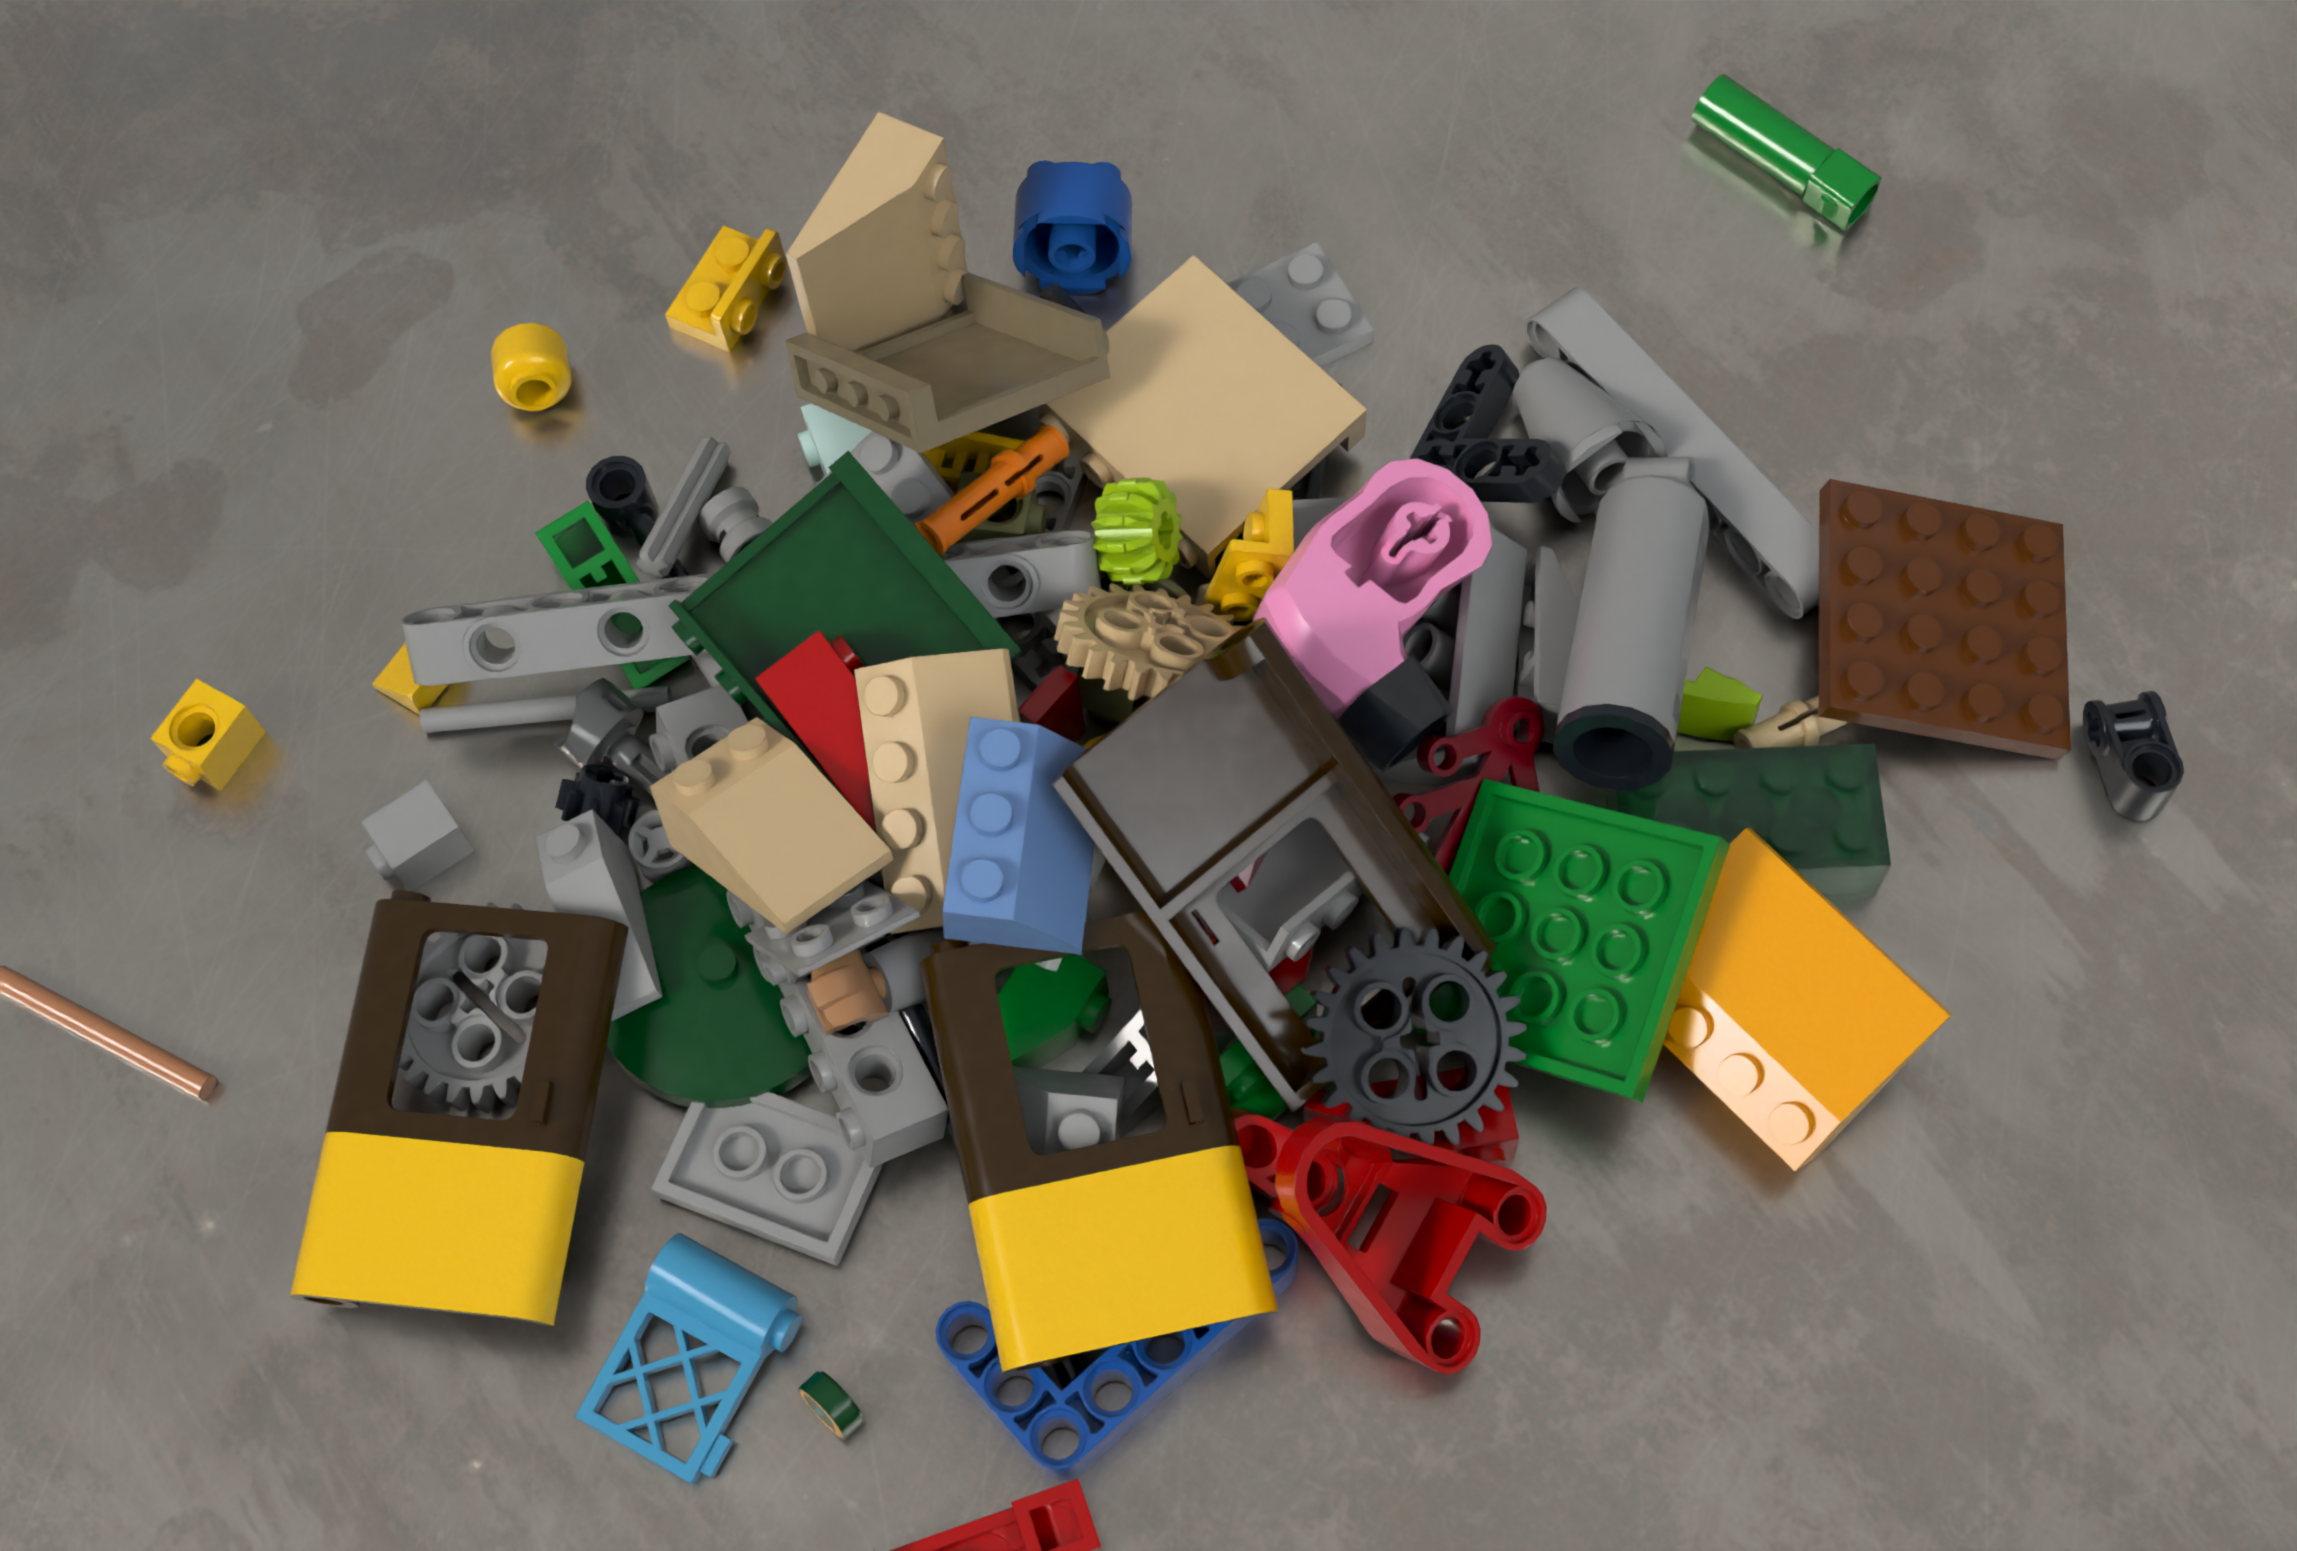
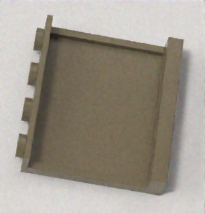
[785,273,1111,453]

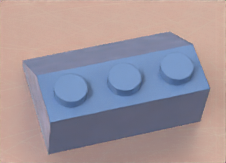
[942,717,1095,955]

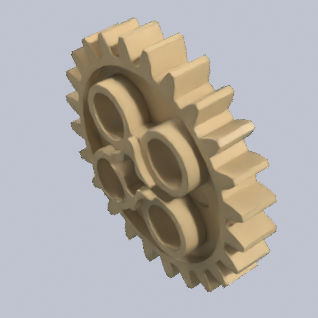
[1054,584,1244,701]

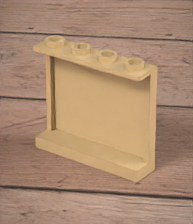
[1037,255,1367,579]

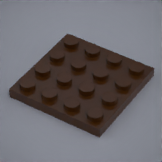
[1819,479,2071,760]

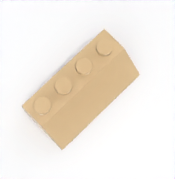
[854,648,1019,934]

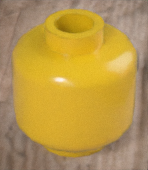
[490,323,572,411]

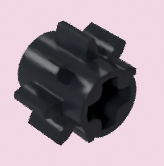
[555,764,640,835]

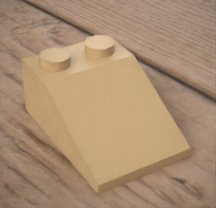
[650,717,894,934]

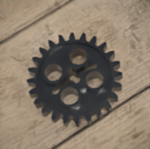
[1301,927,1527,1151]

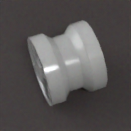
[628,810,695,884]

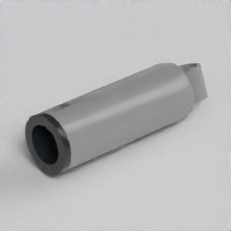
[1553,457,1709,791]

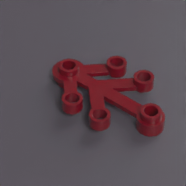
[1392,696,1545,877]

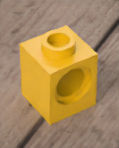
[150,678,266,791]

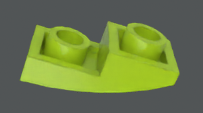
[1677,666,1763,741]

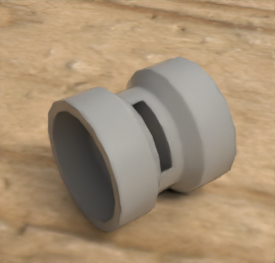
[697,487,773,563]

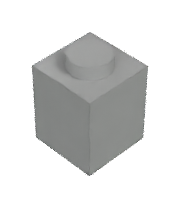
[360,779,475,891]

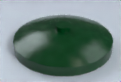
[607,865,846,1108]

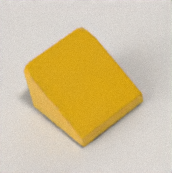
[372,642,448,715]

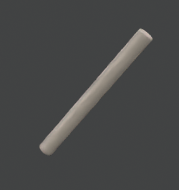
[420,685,672,733]

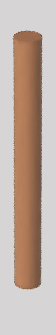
[0,966,217,1100]

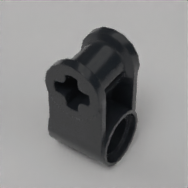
[2083,691,2184,821]

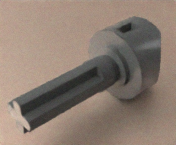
[553,678,672,796]

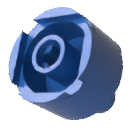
[1013,160,1133,296]

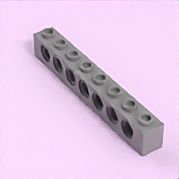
[649,685,949,1168]

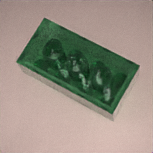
[1604,744,1891,896]

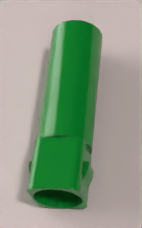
[1692,74,1882,231]

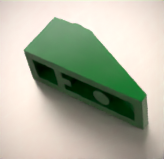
[535,500,690,688]
[998,955,1112,1068]

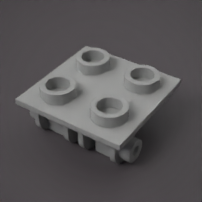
[745,879,921,986]

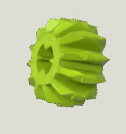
[1091,477,1183,585]

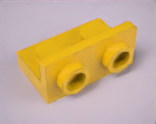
[665,225,787,353]
[1203,488,1294,622]

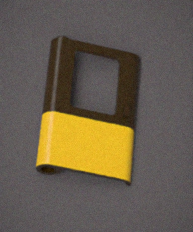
[289,890,629,1326]
[919,911,1279,1373]

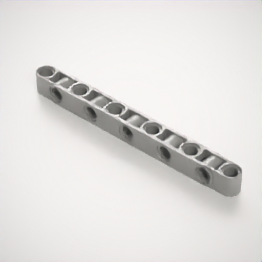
[401,530,1101,686]

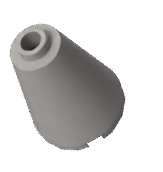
[1514,358,1666,522]

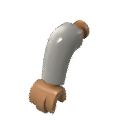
[807,928,981,1035]

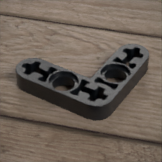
[1409,344,1566,503]

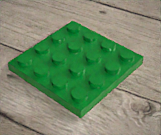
[1409,779,1730,1104]

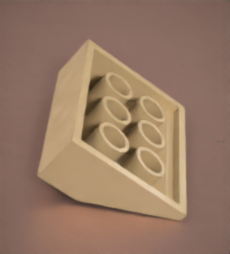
[786,111,970,353]

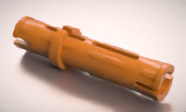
[914,425,1070,556]

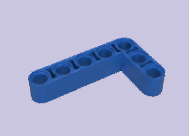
[935,1218,1298,1481]

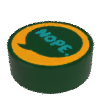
[798,1371,863,1440]

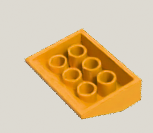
[1663,827,1953,1171]

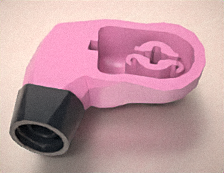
[1253,458,1492,773]

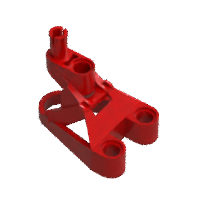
[1186,1107,1547,1375]

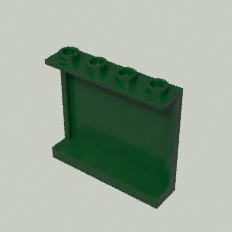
[668,450,1023,804]

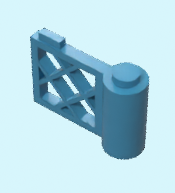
[575,1233,802,1484]

